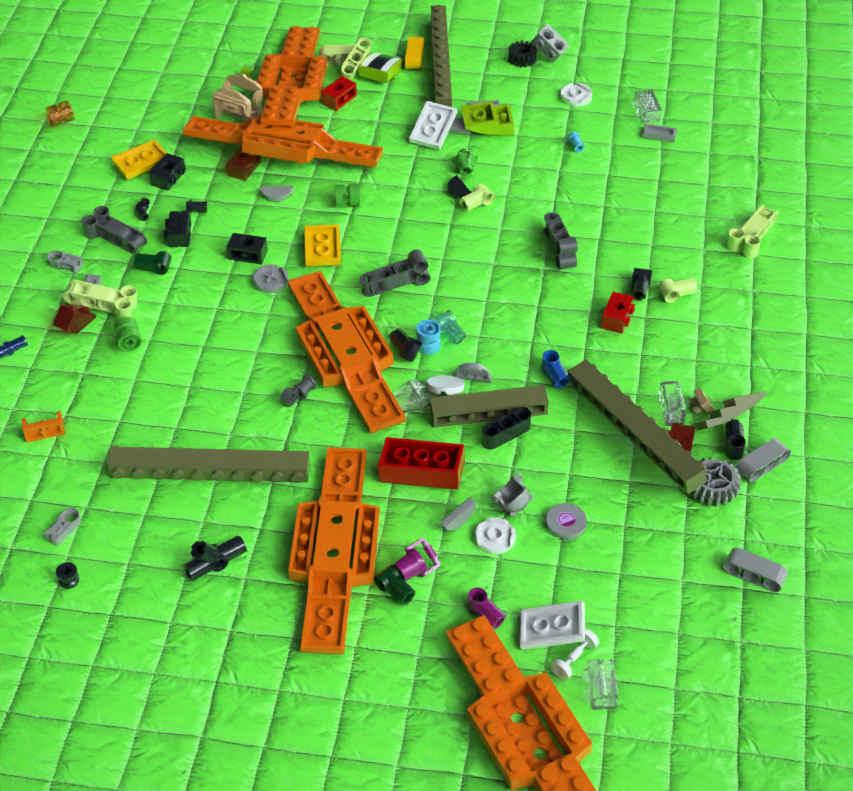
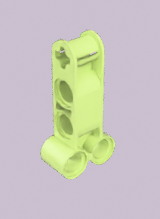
[726,205,779,258]
[62,280,137,320]

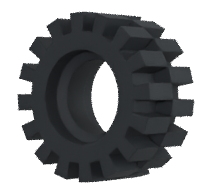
[509,41,537,67]

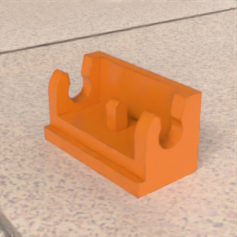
[21,411,65,442]

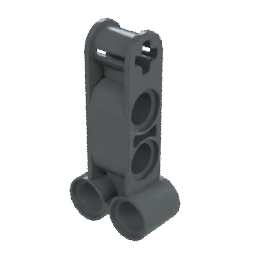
[82,206,147,254]
[544,212,578,270]
[359,249,431,297]

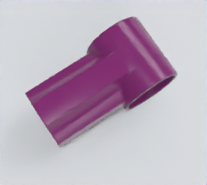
[467,587,506,629]

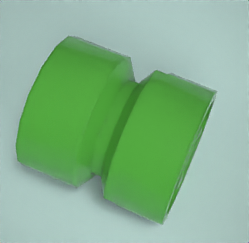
[334,183,360,207]
[114,316,142,352]

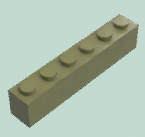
[430,385,549,428]

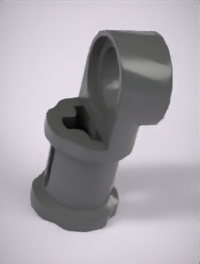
[280,375,317,407]

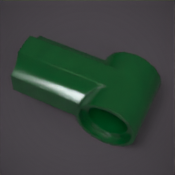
[134,251,172,275]
[374,564,415,605]

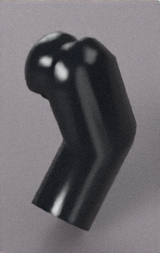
[135,198,150,221]

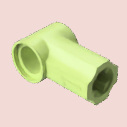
[459,184,495,212]
[658,278,698,303]

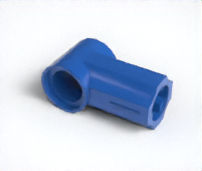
[541,350,570,389]

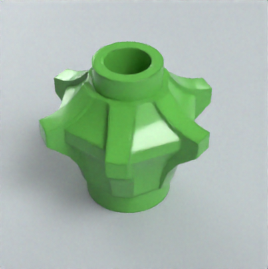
[452,149,478,175]

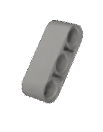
[736,438,791,482]
[723,548,788,592]

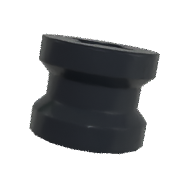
[56,562,80,589]

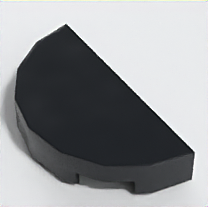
[448,175,471,199]

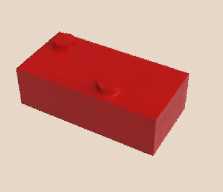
[378,437,465,490]

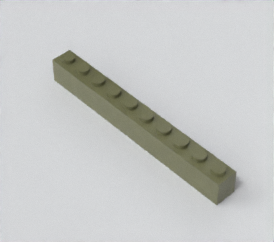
[431,5,452,107]
[567,359,707,494]
[107,447,310,483]

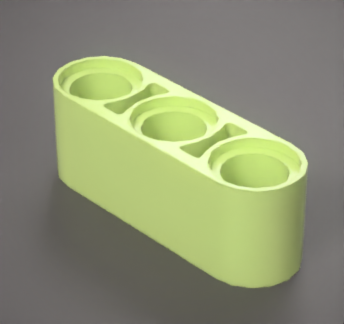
[341,38,371,81]
[319,44,364,66]

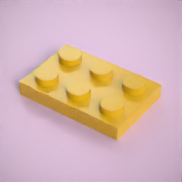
[111,139,167,180]
[305,224,341,267]

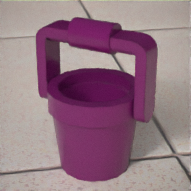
[393,538,440,582]

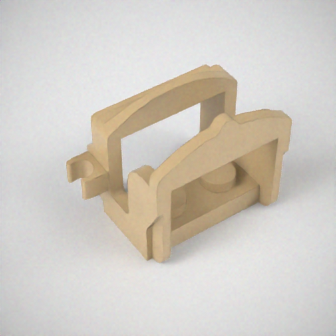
[212,74,263,122]

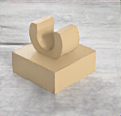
[689,388,714,414]

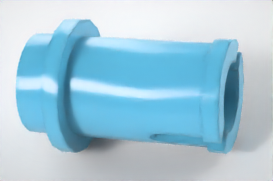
[568,132,585,153]

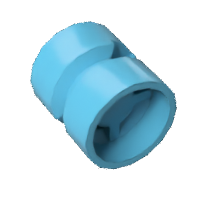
[416,319,441,355]

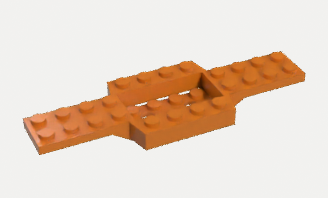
[256,26,328,126]
[183,114,384,168]
[287,270,406,434]
[289,447,380,654]
[446,615,597,791]

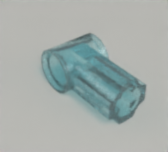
[433,310,466,345]

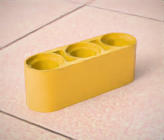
[405,37,424,70]

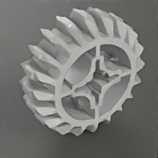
[689,456,741,506]

